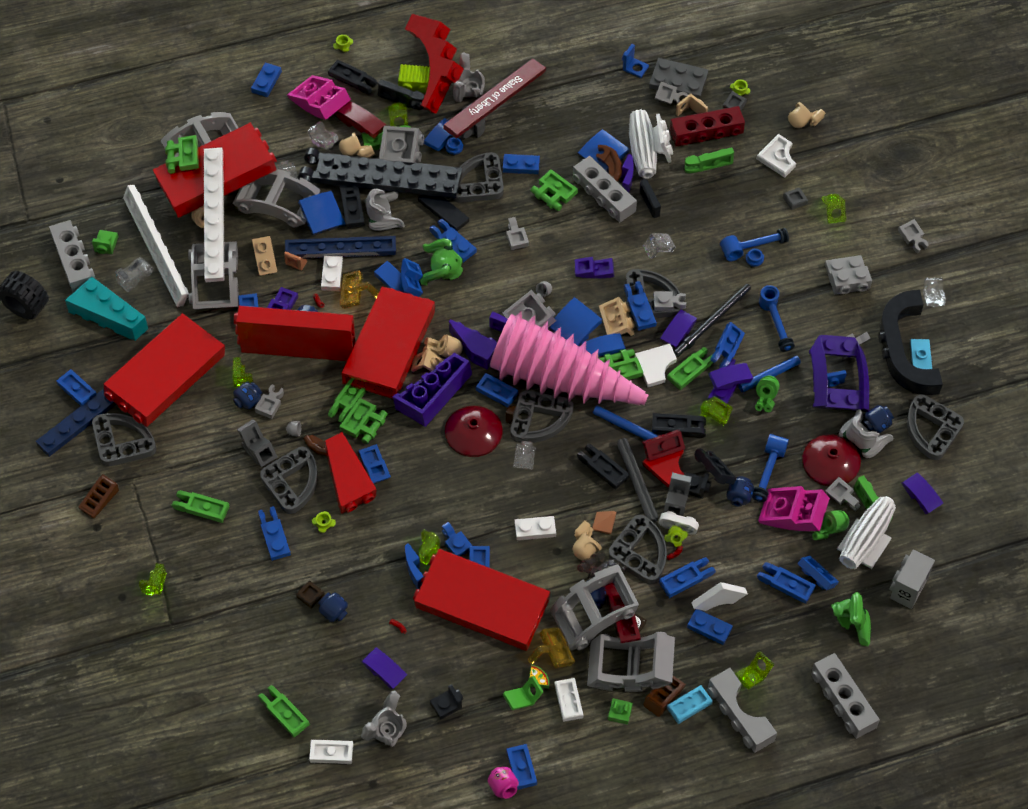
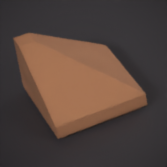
[284,251,307,271]
[592,511,616,534]

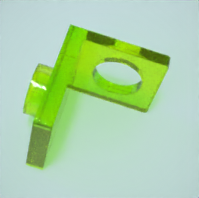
[388,103,408,127]
[821,194,846,223]
[735,651,774,690]

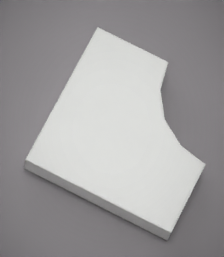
[756,134,796,178]
[634,344,677,388]
[691,582,747,611]

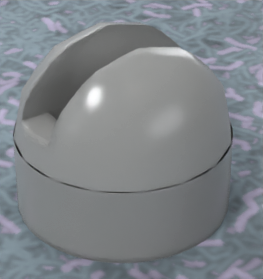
[536,281,552,297]
[286,421,301,436]

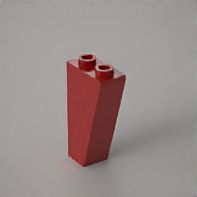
[325,432,377,514]

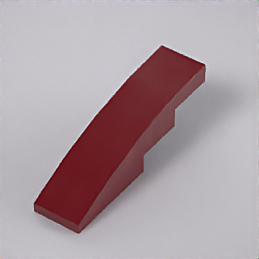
[333,101,386,139]
[605,583,641,643]

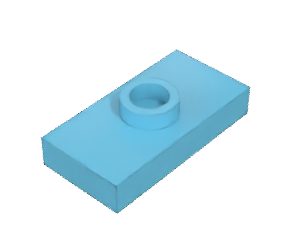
[910,339,932,369]
[667,685,713,724]

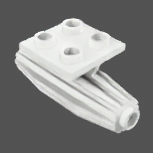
[629,109,673,179]
[837,496,896,569]

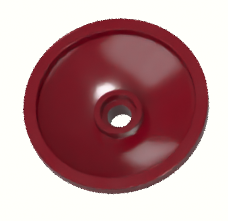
[445,405,503,457]
[802,435,861,487]

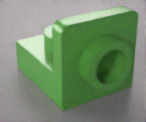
[92,230,118,255]

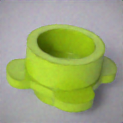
[333,35,353,52]
[730,80,750,96]
[312,511,336,533]
[664,526,688,547]

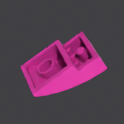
[287,75,351,120]
[758,486,830,531]

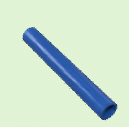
[738,355,801,393]
[593,405,658,440]

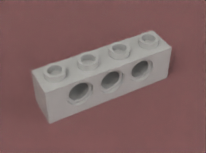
[573,156,637,223]
[49,220,96,293]
[811,653,880,739]

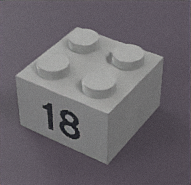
[889,549,935,609]

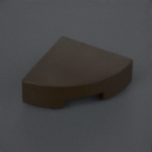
[506,404,517,424]

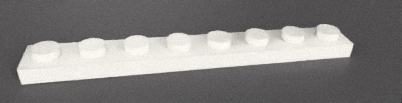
[204,148,224,282]
[123,185,189,307]

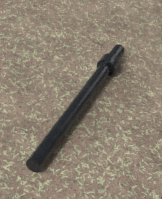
[674,284,751,357]

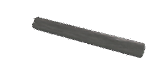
[617,438,658,522]

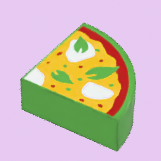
[529,665,549,689]

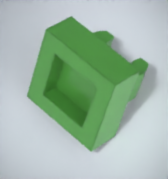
[608,698,633,725]

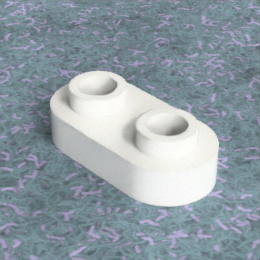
[659,511,699,535]

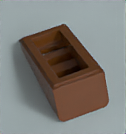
[78,474,119,519]
[643,676,686,717]

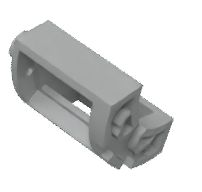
[161,112,238,157]
[233,169,320,228]
[188,241,239,309]
[550,564,639,651]
[587,632,675,692]

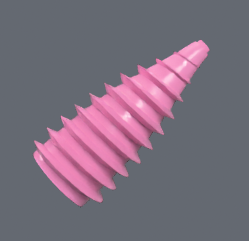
[490,310,648,406]

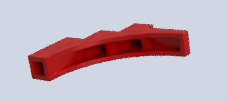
[405,14,464,114]

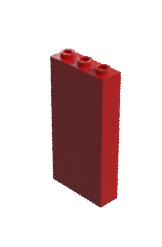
[153,122,277,218]
[342,286,435,399]
[234,306,356,361]
[103,313,225,427]
[413,549,550,651]

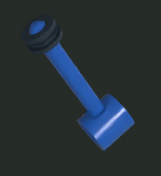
[720,228,789,261]
[759,285,795,352]
[752,434,789,502]

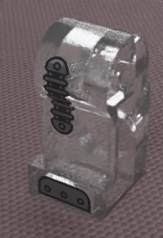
[115,257,153,292]

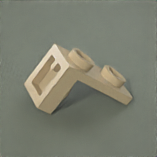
[252,236,277,276]

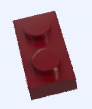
[643,430,685,461]

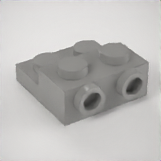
[379,126,424,163]
[825,255,872,295]
[503,290,556,327]

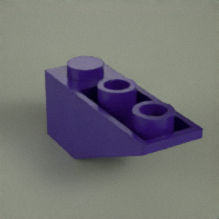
[449,319,497,370]

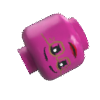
[488,767,519,799]

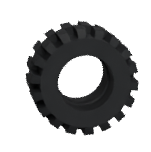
[0,271,49,320]

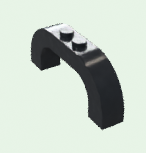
[878,289,943,395]

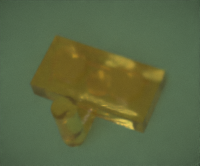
[340,270,379,309]
[528,627,575,668]

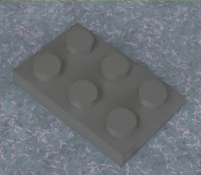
[649,58,709,99]

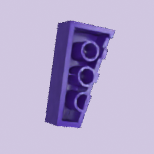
[393,353,472,427]

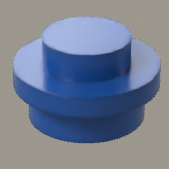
[445,137,463,154]
[746,249,764,266]

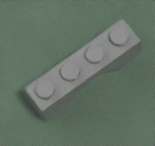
[708,668,777,753]

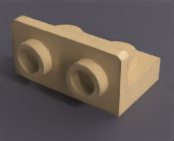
[599,297,635,336]

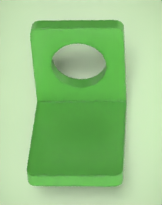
[503,676,543,710]

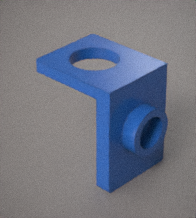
[622,44,649,78]
[827,370,847,387]

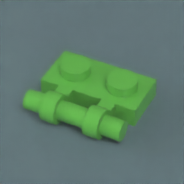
[165,135,199,174]
[530,170,578,211]
[599,349,644,380]
[340,398,388,444]

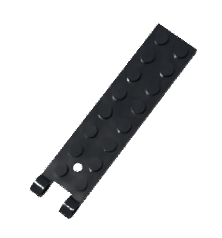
[298,148,463,198]

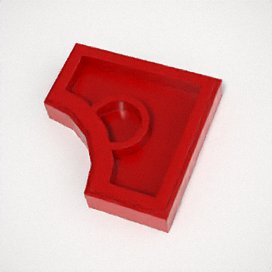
[642,450,684,488]

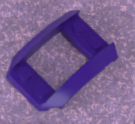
[809,335,869,411]

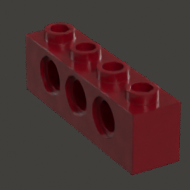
[670,106,745,147]

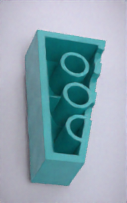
[65,277,148,341]

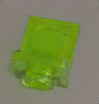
[233,357,253,387]
[700,396,733,425]
[418,529,440,565]
[139,563,167,595]

